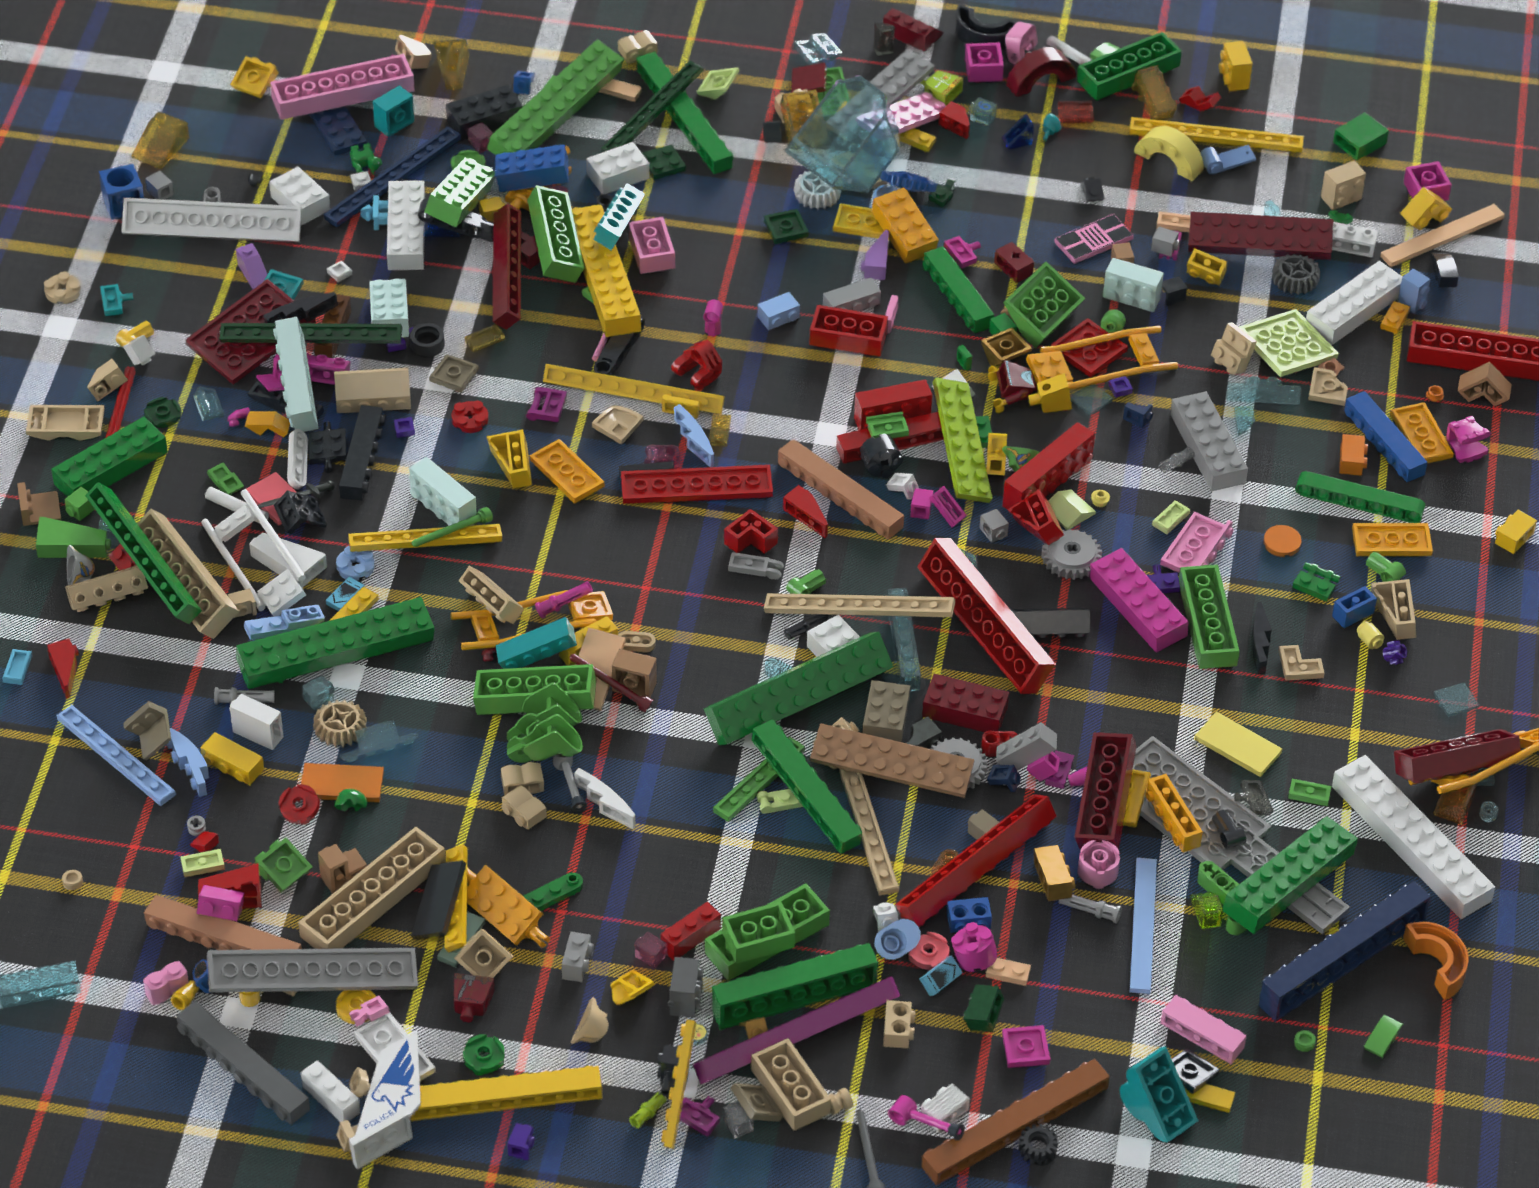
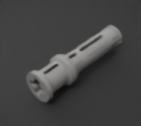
[214,687,275,705]
[1059,895,1122,924]

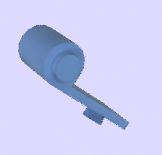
[1200,145,1256,174]

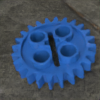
[880,170,937,192]

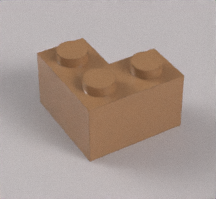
[1458,362,1512,406]
[318,844,367,894]

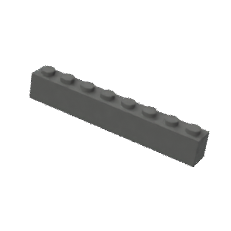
[176,1001,310,1125]

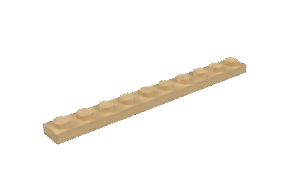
[764,593,955,617]

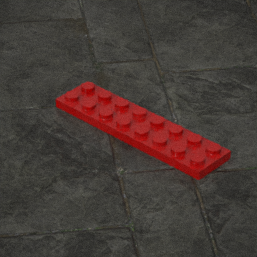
[621,465,773,504]

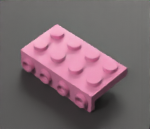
[1160,512,1234,573]

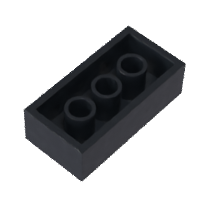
[446,85,523,141]

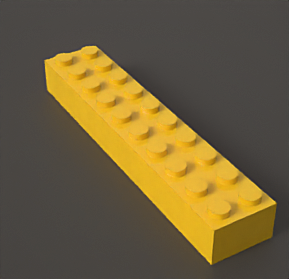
[572,205,641,337]

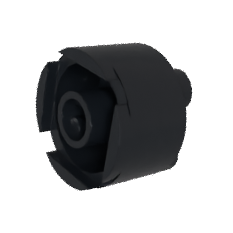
[860,434,903,478]

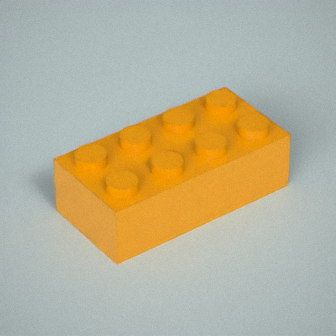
[871,187,939,264]

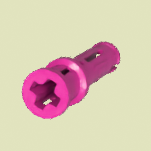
[535,581,593,619]

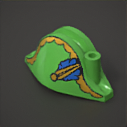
[1002,446,1040,472]

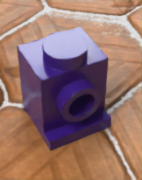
[507,1123,535,1161]

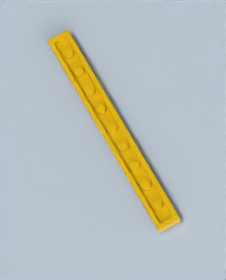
[1129,117,1304,153]
[543,364,725,414]

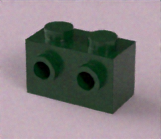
[963,985,1005,1032]

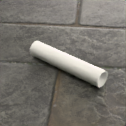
[205,487,269,523]

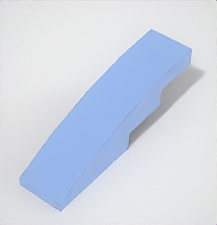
[674,404,714,467]

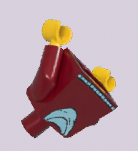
[988,360,1038,413]

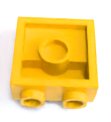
[230,56,279,98]

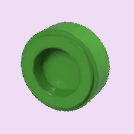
[1294,1030,1316,1052]

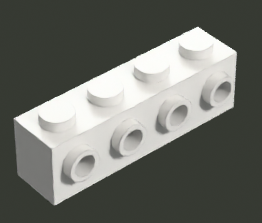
[1308,217,1378,257]

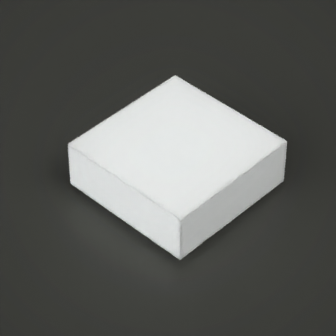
[327,261,352,282]

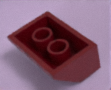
[882,8,943,52]

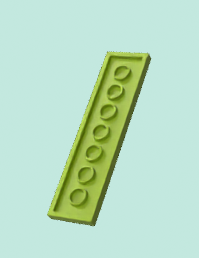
[932,377,992,503]

